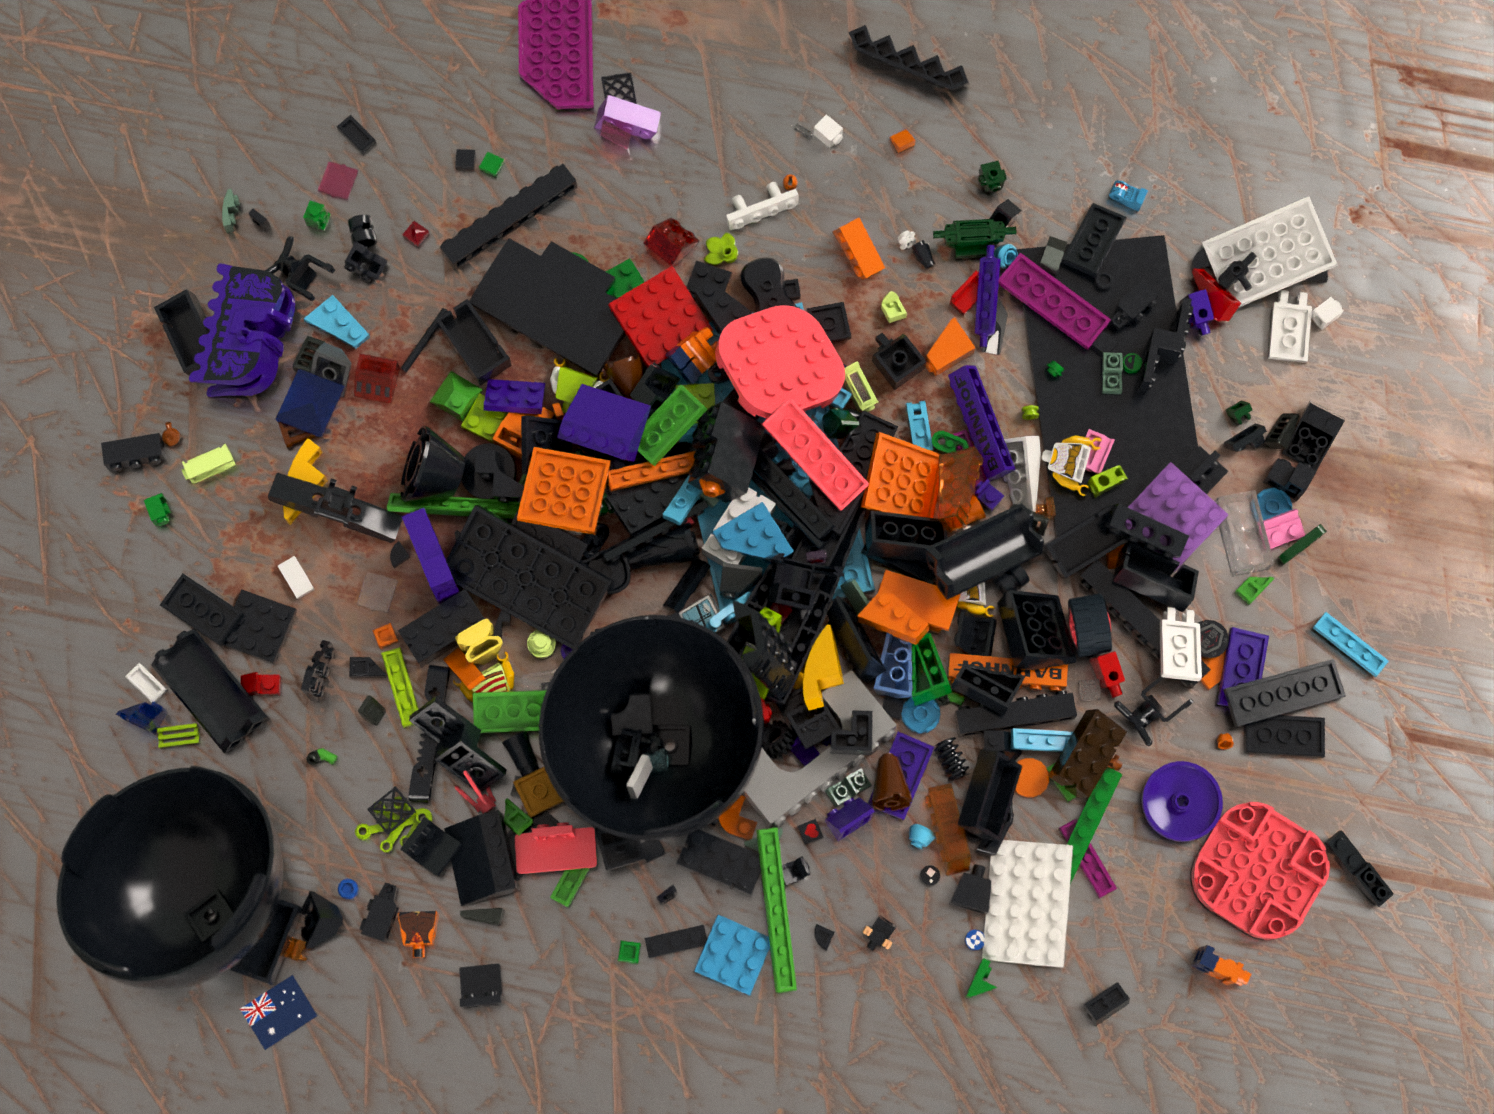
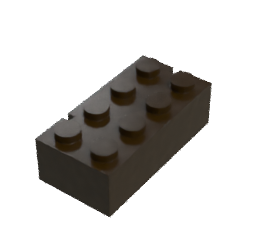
[1048,709,1127,798]

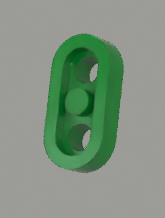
[932,431,969,458]

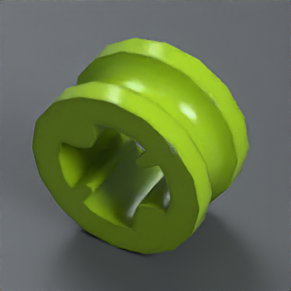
[1022,405,1039,420]

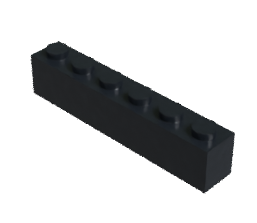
[954,691,1077,737]

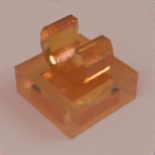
[1036,497,1056,521]
[284,938,311,961]

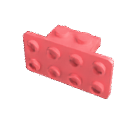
[515,822,597,874]

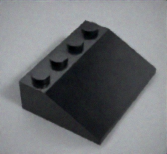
[997,590,1077,670]
[444,810,520,906]

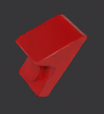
[240,672,281,696]

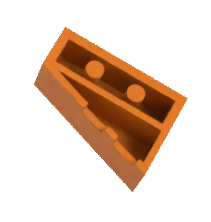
[832,217,885,280]
[857,587,929,645]

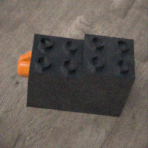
[688,401,765,503]

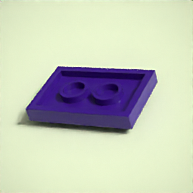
[484,379,545,414]

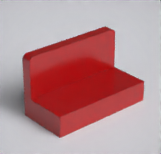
[950,270,979,316]

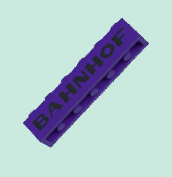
[948,365,1016,480]

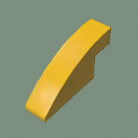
[283,439,328,525]
[803,625,844,710]

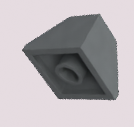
[308,342,352,397]
[720,563,762,599]

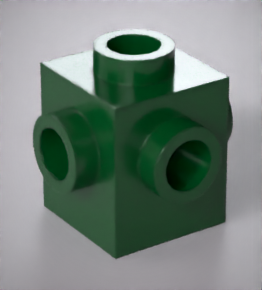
[978,160,1007,192]

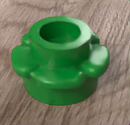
[1047,360,1064,377]

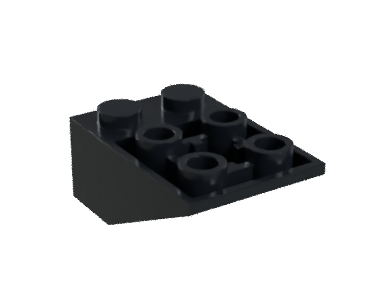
[1282,401,1345,471]

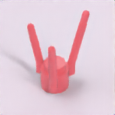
[455,770,497,814]

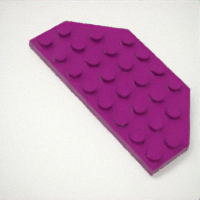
[518,0,594,109]

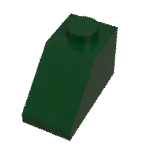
[822,408,859,439]

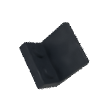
[400,817,462,877]
[459,963,503,1009]

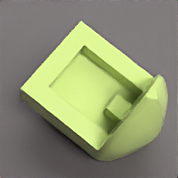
[881,291,907,323]

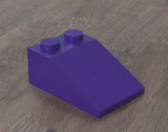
[825,797,875,841]

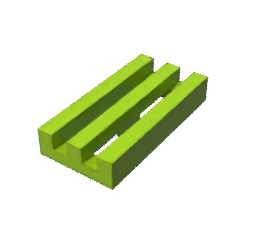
[157,723,200,749]

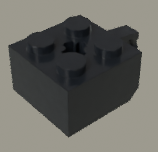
[872,333,927,390]

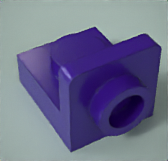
[974,479,1004,512]

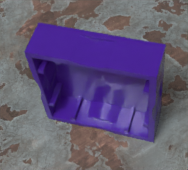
[402,508,459,605]

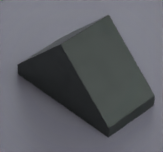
[1039,236,1068,276]

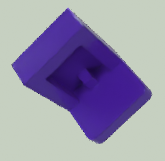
[791,736,820,766]

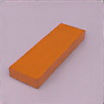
[443,647,486,691]

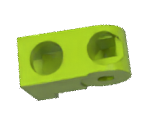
[1087,465,1128,498]

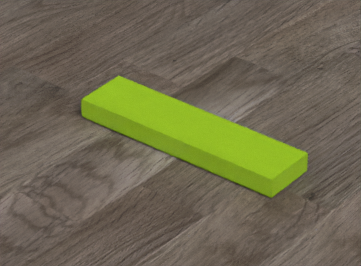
[381,647,419,728]

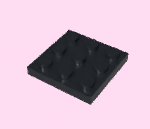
[521,415,572,475]
[222,589,297,665]

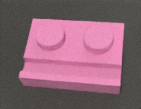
[1085,429,1115,474]
[1259,509,1305,549]

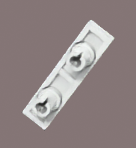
[726,182,799,231]

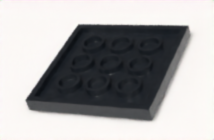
[605,451,685,537]

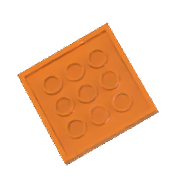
[861,432,945,518]
[517,447,611,535]

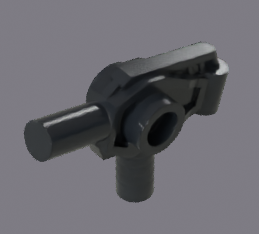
[1218,252,1257,291]

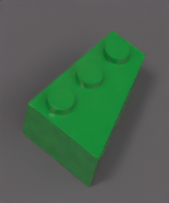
[912,633,952,706]

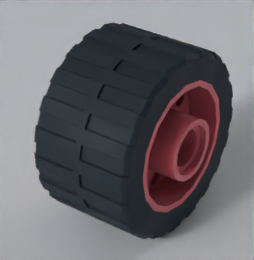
[1068,594,1112,657]

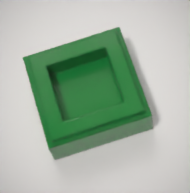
[479,152,505,177]
[618,940,641,964]

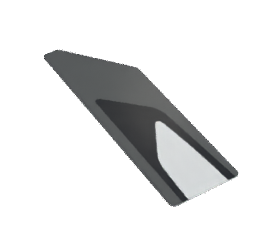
[982,297,1008,355]

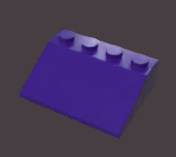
[557,384,651,462]

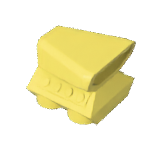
[455,619,503,665]

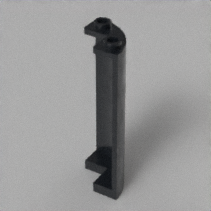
[926,503,1044,600]
[151,629,268,753]

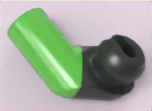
[935,691,965,706]
[306,748,338,765]

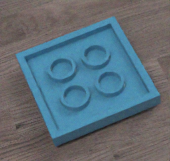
[694,915,770,996]

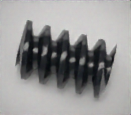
[934,737,970,782]

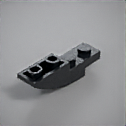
[1325,830,1394,907]

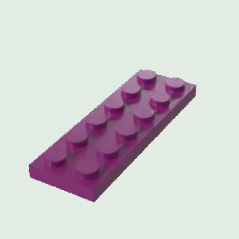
[999,253,1111,350]

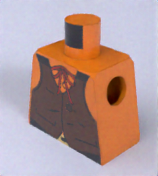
[398,911,439,958]

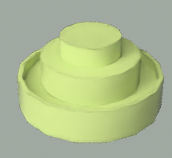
[527,630,556,659]

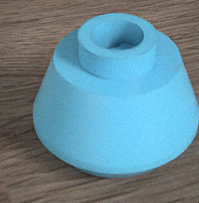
[994,244,1018,270]
[909,824,935,849]

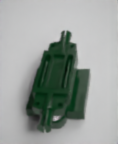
[933,219,1017,259]

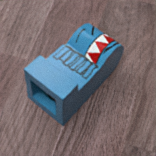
[1109,180,1148,212]

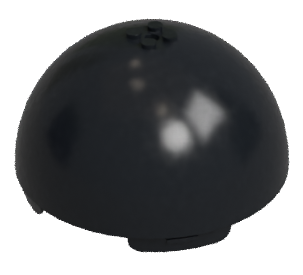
[539,615,764,841]
[57,766,283,990]

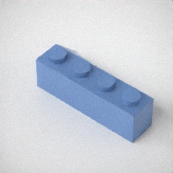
[874,633,912,698]

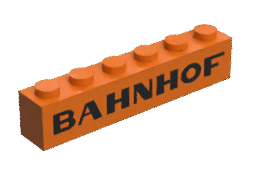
[947,653,1068,692]

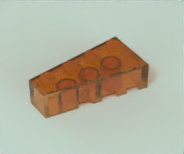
[938,446,984,531]
[925,783,971,876]

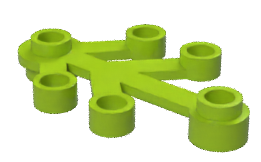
[355,796,433,853]

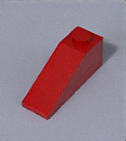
[1192,268,1241,322]

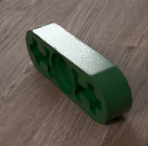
[1278,524,1327,565]

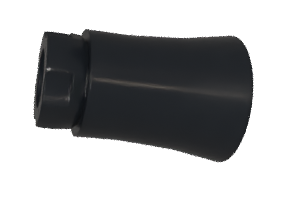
[502,731,540,777]

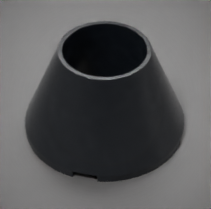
[400,426,465,502]

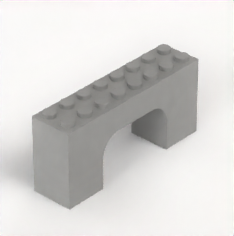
[742,669,897,828]

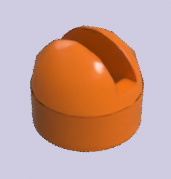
[783,174,798,191]
[1217,732,1234,750]

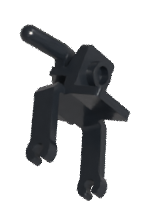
[265,236,335,302]
[1114,675,1194,746]

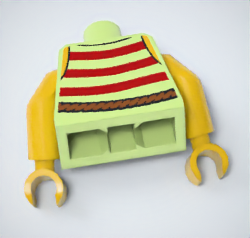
[453,652,514,702]

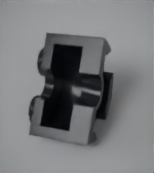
[344,241,388,282]

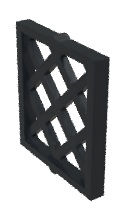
[601,72,637,104]
[367,786,416,835]

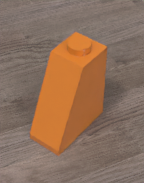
[925,317,975,376]

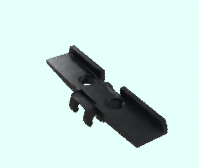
[268,473,402,543]

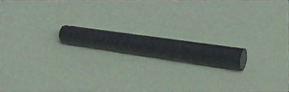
[400,308,448,373]

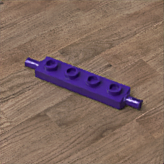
[975,245,1001,348]

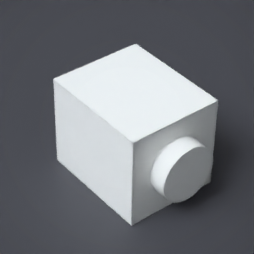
[813,114,843,148]
[1311,297,1343,330]

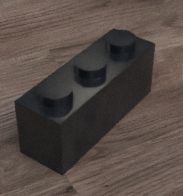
[101,433,166,471]

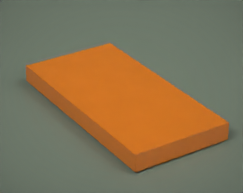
[878,570,961,631]

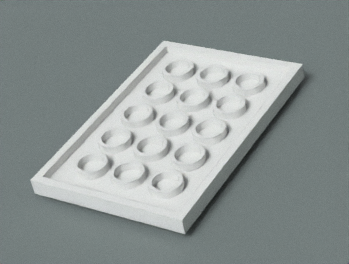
[1202,196,1338,307]
[982,840,1073,968]

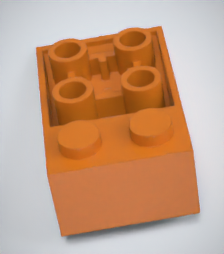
[492,407,555,459]

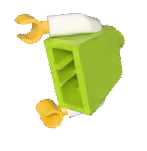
[550,358,609,413]

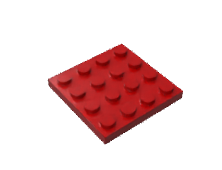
[608,265,713,368]

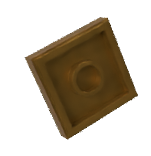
[513,767,564,818]

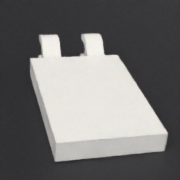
[1268,290,1312,363]
[1159,607,1202,681]

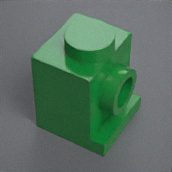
[303,200,331,231]
[144,493,171,526]

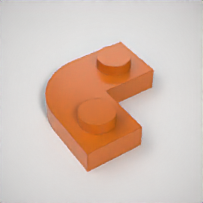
[719,795,757,841]

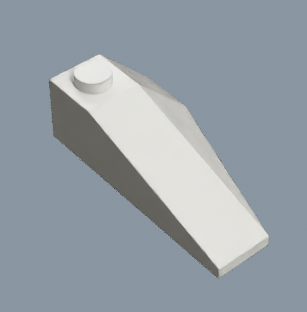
[1003,436,1041,512]

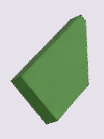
[1235,577,1274,605]
[504,798,533,836]

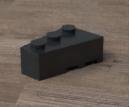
[695,278,752,335]
[951,663,1025,716]

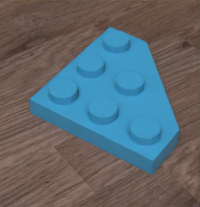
[712,502,794,559]

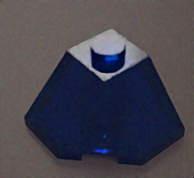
[116,702,167,735]

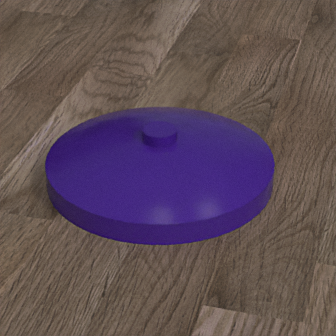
[1142,761,1223,842]

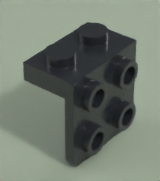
[954,609,997,656]

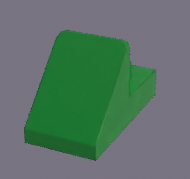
[965,958,997,998]

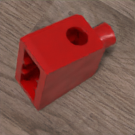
[1089,651,1125,698]

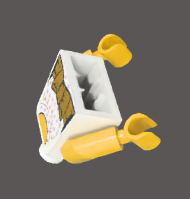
[1042,435,1102,496]
[957,582,995,618]

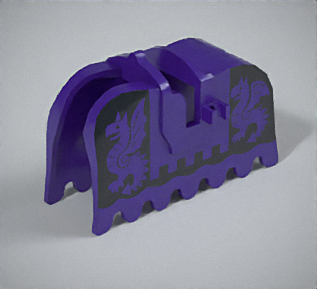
[189,263,296,397]

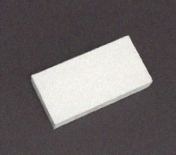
[278,556,315,599]
[125,663,168,705]
[626,754,653,799]

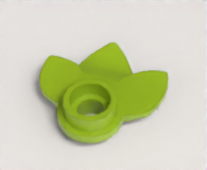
[704,233,738,265]

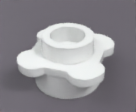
[898,231,916,250]

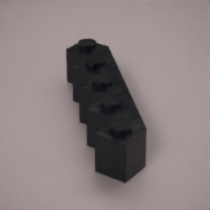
[849,25,970,92]

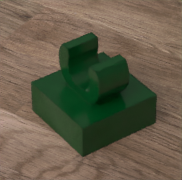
[1225,400,1253,425]

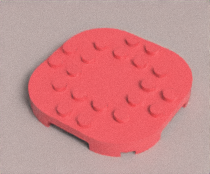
[715,305,845,419]
[1191,802,1330,940]

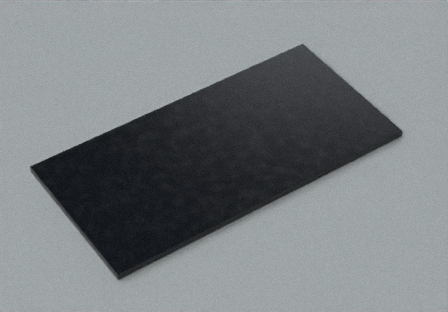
[1017,235,1198,536]

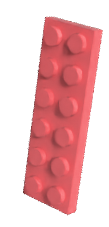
[761,397,869,511]

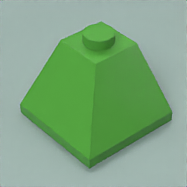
[430,371,483,422]

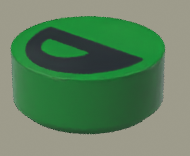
[1123,353,1142,373]

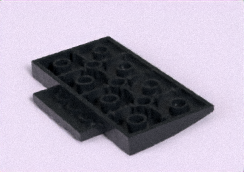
[469,238,626,377]
[446,505,614,649]

